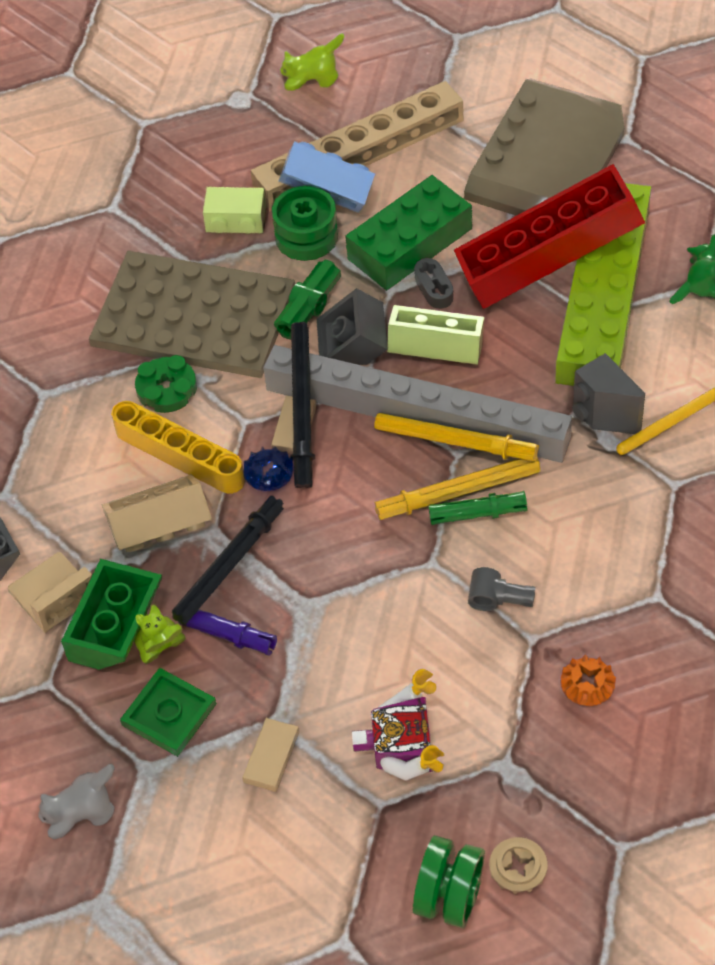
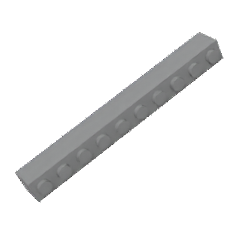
[263,345,572,463]

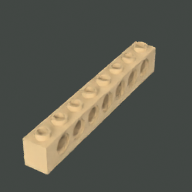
[251,81,464,211]

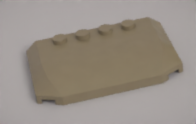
[464,79,624,216]

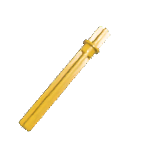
[374,413,539,461]
[374,458,540,520]

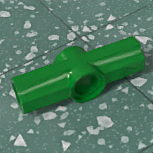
[274,259,341,340]

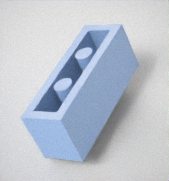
[278,141,375,213]

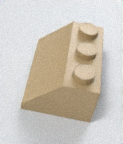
[101,474,212,552]

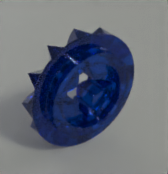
[243,446,294,491]

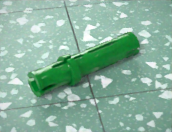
[428,491,527,525]

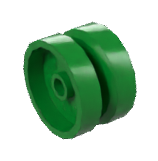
[272,186,338,261]
[413,835,485,929]

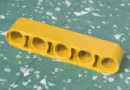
[111,401,245,494]

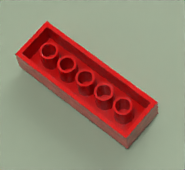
[454,163,645,309]

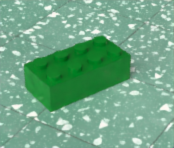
[345,175,472,291]

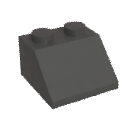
[317,288,388,365]
[572,353,646,434]

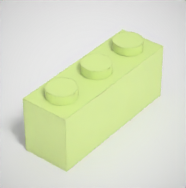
[387,305,484,365]

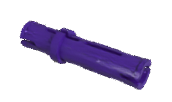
[178,610,277,656]

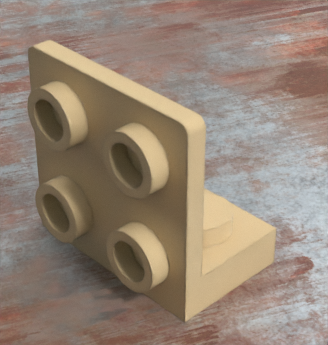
[8,552,92,633]

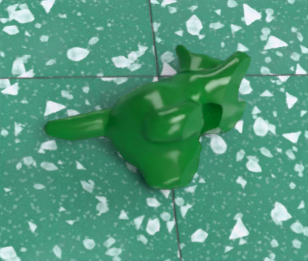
[669,234,715,304]

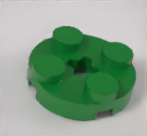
[135,355,197,413]

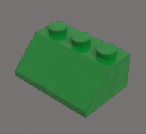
[61,558,162,670]

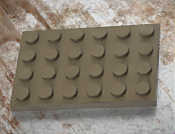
[89,250,295,378]

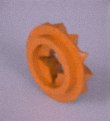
[560,654,616,706]

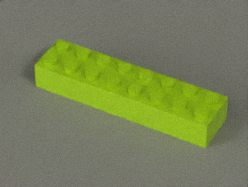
[555,183,651,386]

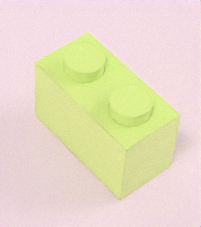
[203,187,266,233]

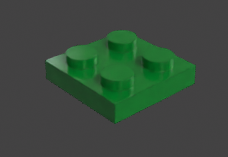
[120,667,217,757]

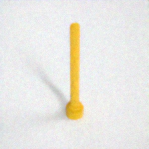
[616,387,715,455]

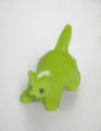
[280,33,345,90]
[134,605,186,664]

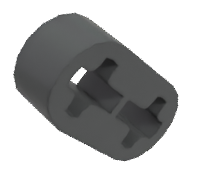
[414,258,454,309]

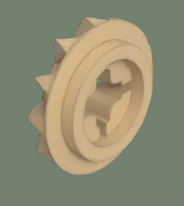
[489,837,547,894]

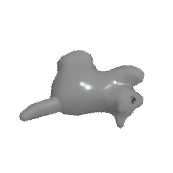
[38,764,115,839]

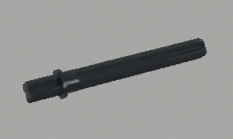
[290,322,315,488]
[172,495,284,624]

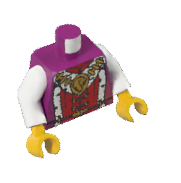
[352,669,444,780]

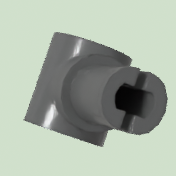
[468,567,536,611]

